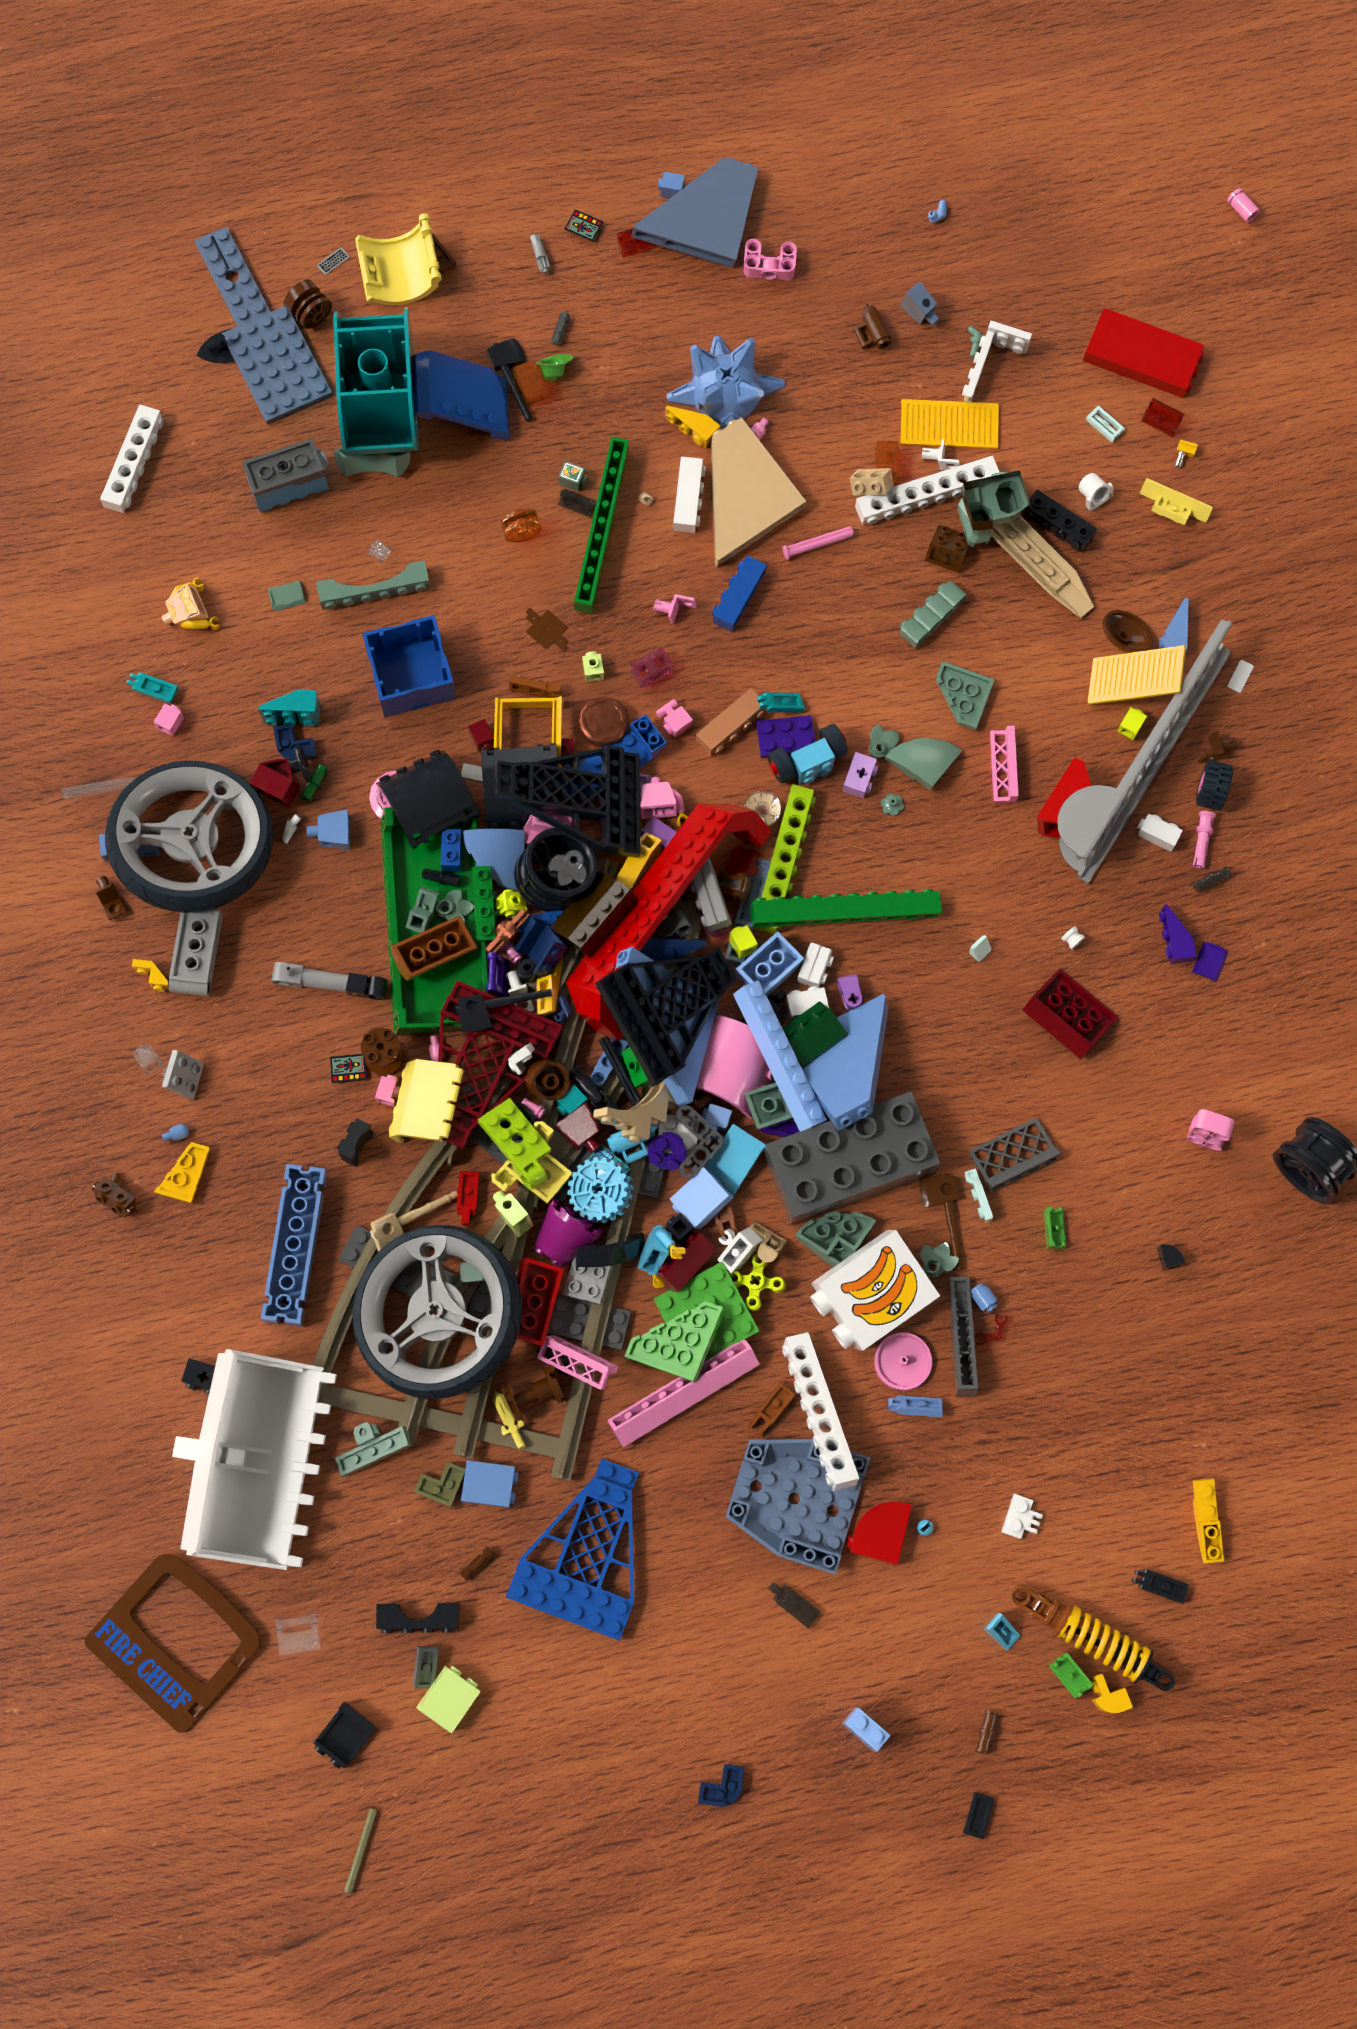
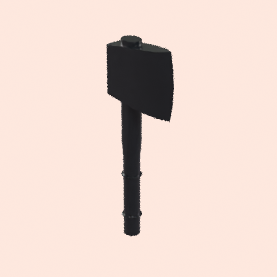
[487,338,532,422]
[455,989,552,1032]

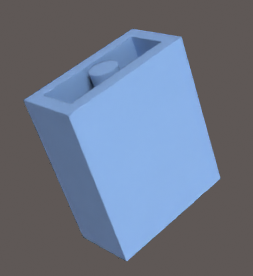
[670,1167,734,1230]
[842,1708,890,1752]

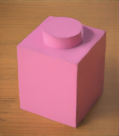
[154,704,184,737]

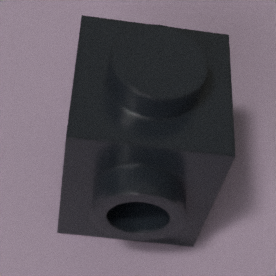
[666,1214,694,1245]

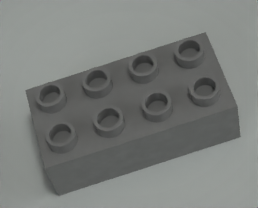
[763,1091,941,1226]

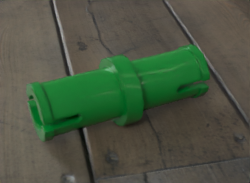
[300,764,328,802]

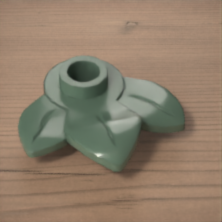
[869,724,899,758]
[436,890,474,924]
[920,1242,959,1277]

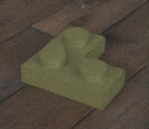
[414,1462,466,1507]

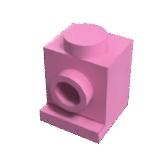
[375,1075,400,1107]

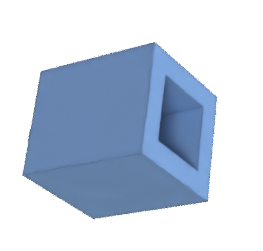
[658,172,685,198]

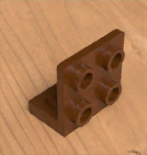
[925,525,969,573]

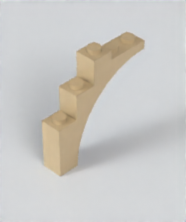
[593,1081,679,1143]

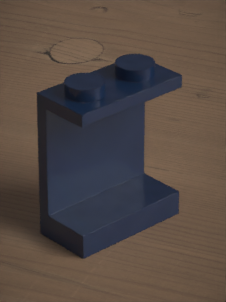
[513,917,568,977]

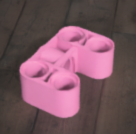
[743,239,797,281]
[1187,1109,1235,1151]

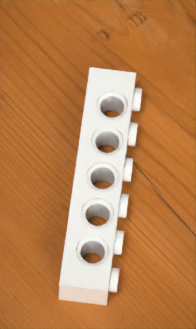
[100,404,164,513]

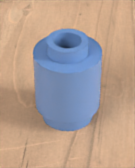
[971,1282,999,1313]

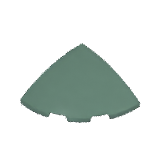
[885,738,962,791]
[795,1211,876,1267]

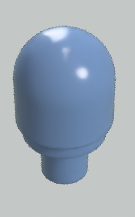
[162,1124,189,1142]

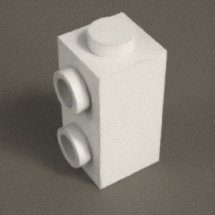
[1137,814,1183,852]

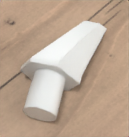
[282,814,301,844]

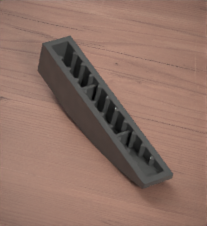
[949,1277,978,1397]

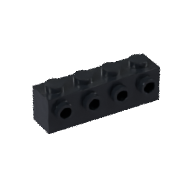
[1023,490,1097,553]

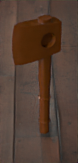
[920,1173,963,1271]

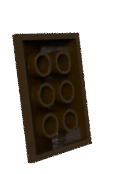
[551,871,638,958]

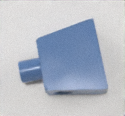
[307,810,350,850]

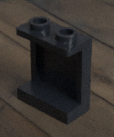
[312,1702,377,1769]

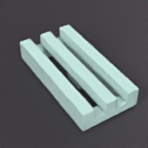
[1086,405,1125,442]

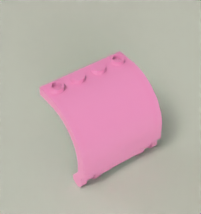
[696,1015,774,1119]

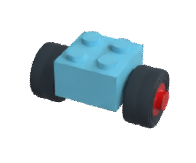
[768,724,848,785]

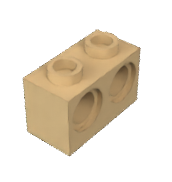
[850,468,894,496]

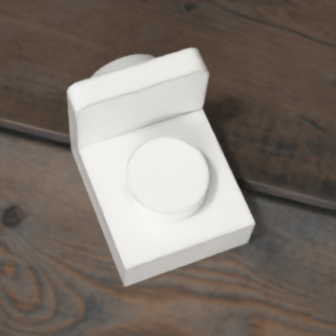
[508,1043,535,1075]

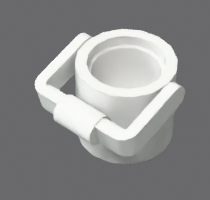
[1079,473,1113,511]

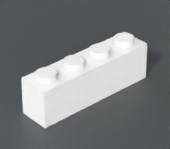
[673,457,706,533]

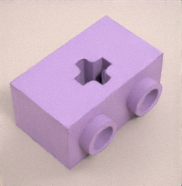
[842,752,878,799]

